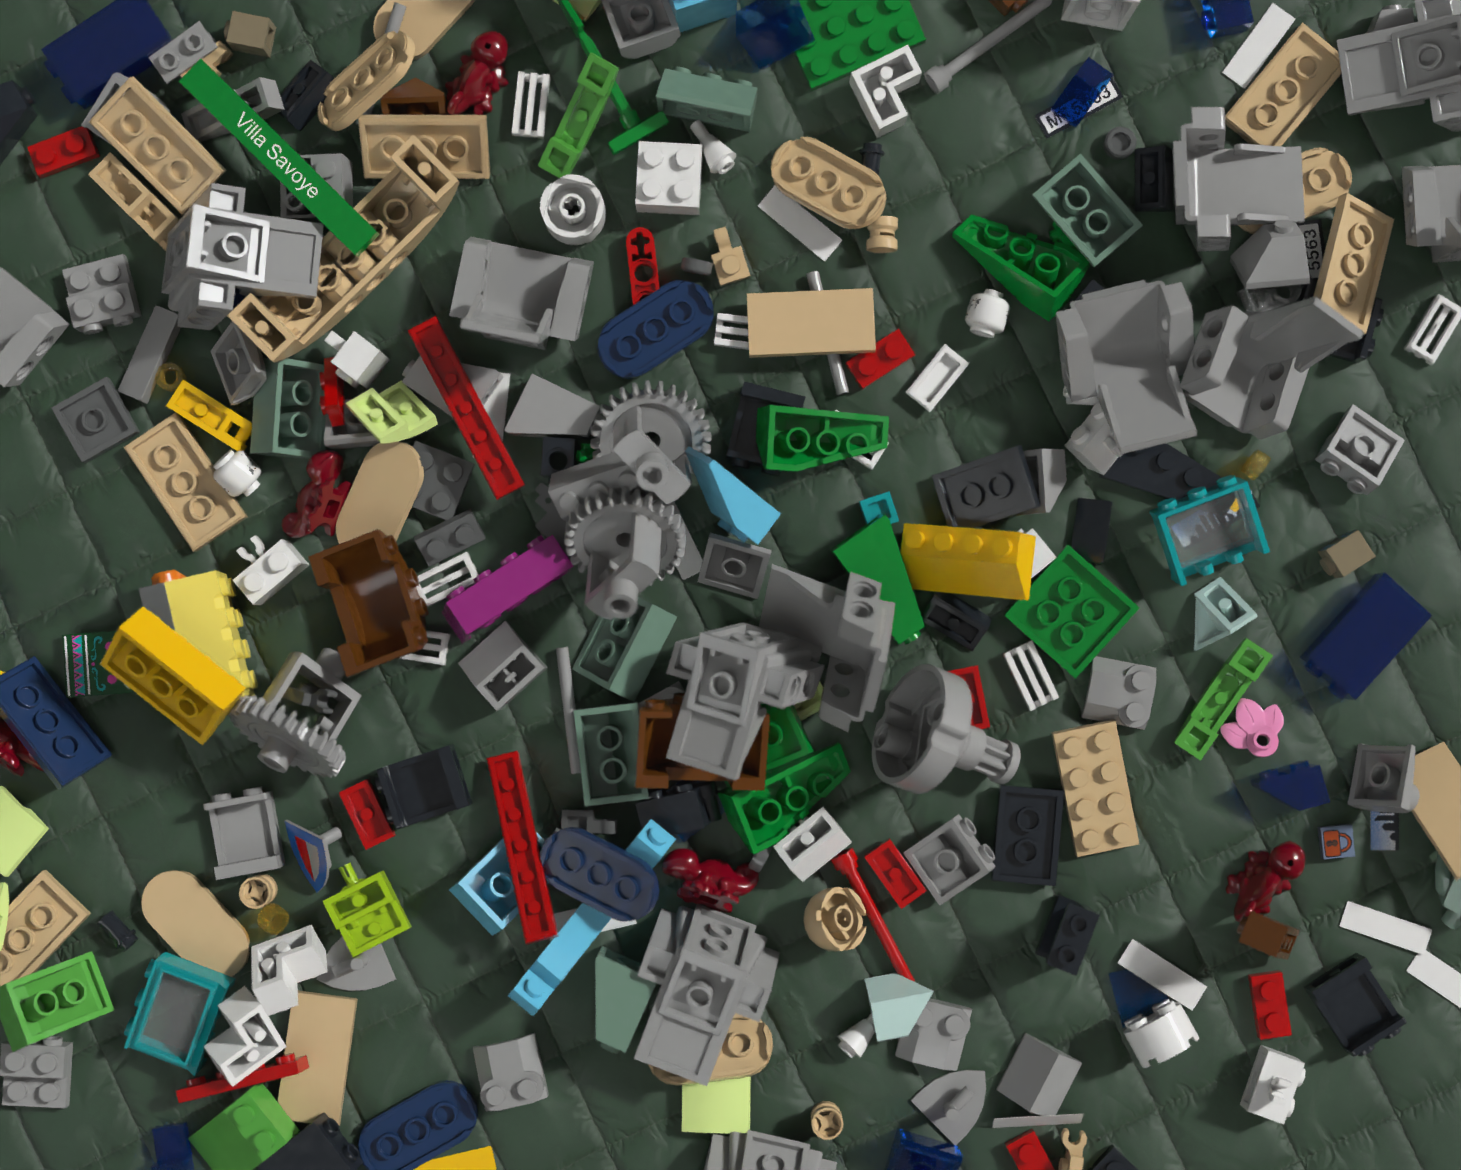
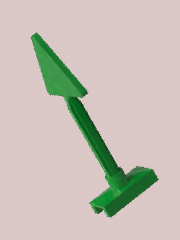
[557,0,669,156]

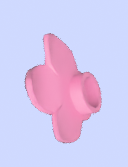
[1220,698,1284,758]

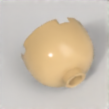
[804,886,867,952]

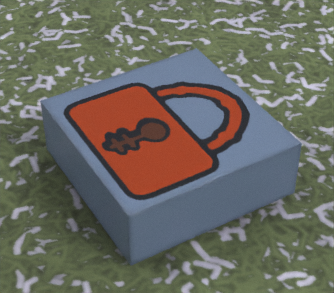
[1317,824,1355,859]

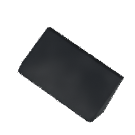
[278,60,334,131]
[1135,145,1173,212]
[1070,498,1113,565]
[921,592,992,651]

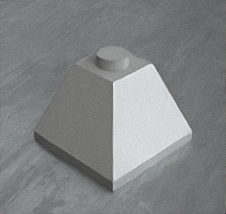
[1230,220,1310,289]
[1010,449,1067,517]

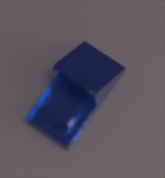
[1051,57,1114,128]
[151,1122,194,1170]

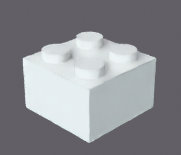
[635,141,703,215]

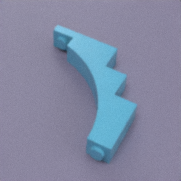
[508,819,676,1016]

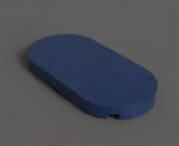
[598,280,714,379]
[540,827,659,922]
[358,1081,478,1170]

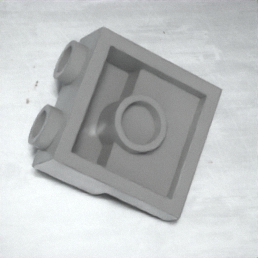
[62,254,142,335]
[1315,404,1405,496]
[903,814,996,905]
[0,1036,73,1108]

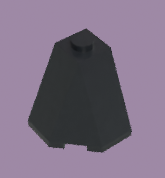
[0,80,38,166]

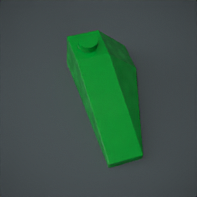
[952,214,1091,322]
[756,405,889,472]
[718,743,851,855]

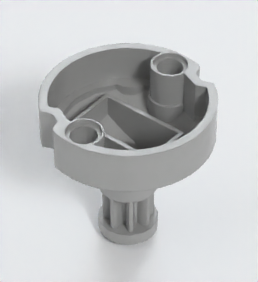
[872,664,1021,794]

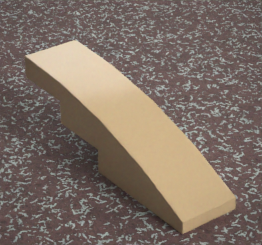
[88,152,179,251]

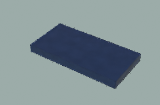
[0,656,112,790]

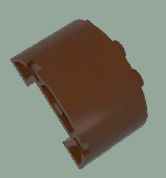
[308,529,429,677]
[635,693,770,791]

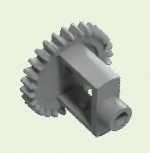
[590,380,712,505]
[564,487,687,620]
[229,648,362,778]

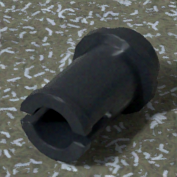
[859,143,885,176]
[97,910,138,952]

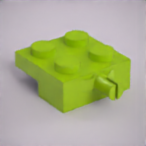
[323,862,412,957]

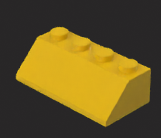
[900,523,1036,601]
[100,606,246,745]

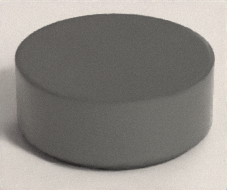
[1103,126,1136,160]
[680,257,713,276]
[748,846,773,873]

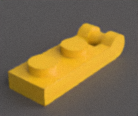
[166,380,252,451]

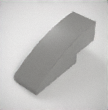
[181,77,285,142]

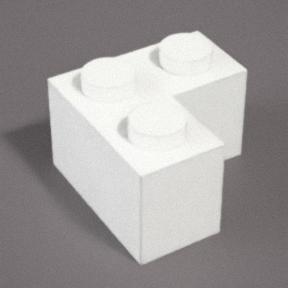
[849,45,922,138]
[251,925,327,1016]
[204,986,287,1087]

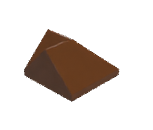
[380,77,447,115]

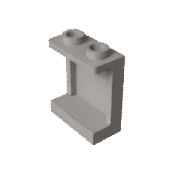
[203,786,286,880]

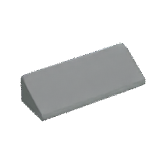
[118,305,181,404]

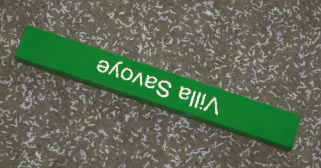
[179,58,380,257]

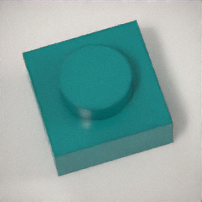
[858,491,899,524]

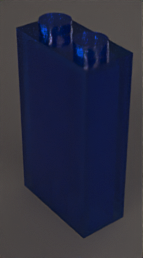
[41,0,173,109]
[1300,573,1432,700]

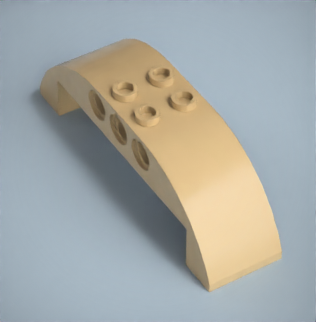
[227,135,459,363]

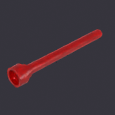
[831,847,915,982]

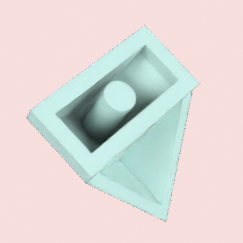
[1194,577,1257,652]
[864,973,934,1042]

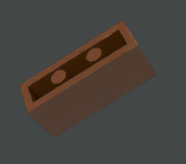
[1237,911,1300,960]

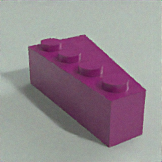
[442,534,573,644]

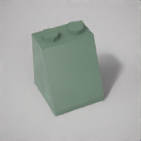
[595,946,656,1054]

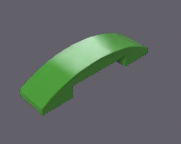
[538,52,619,178]
[1174,637,1273,761]

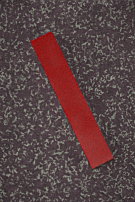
[408,316,526,500]
[487,751,559,944]

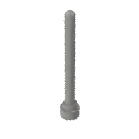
[924,0,1052,94]

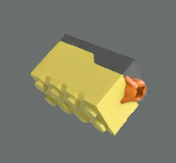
[138,570,258,698]

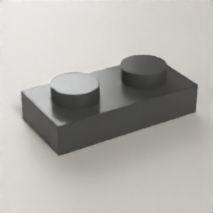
[414,508,486,567]

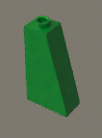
[830,514,925,645]

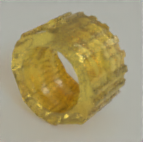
[155,363,187,392]
[1241,449,1271,480]
[257,903,289,935]

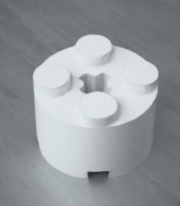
[540,174,606,245]
[1123,999,1199,1068]

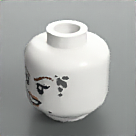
[965,289,1010,338]
[213,450,261,497]

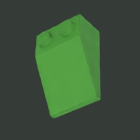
[0,951,114,1052]
[188,1083,300,1170]

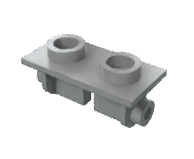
[148,21,218,84]

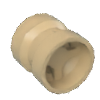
[866,216,898,253]
[239,874,278,909]
[811,1101,843,1140]

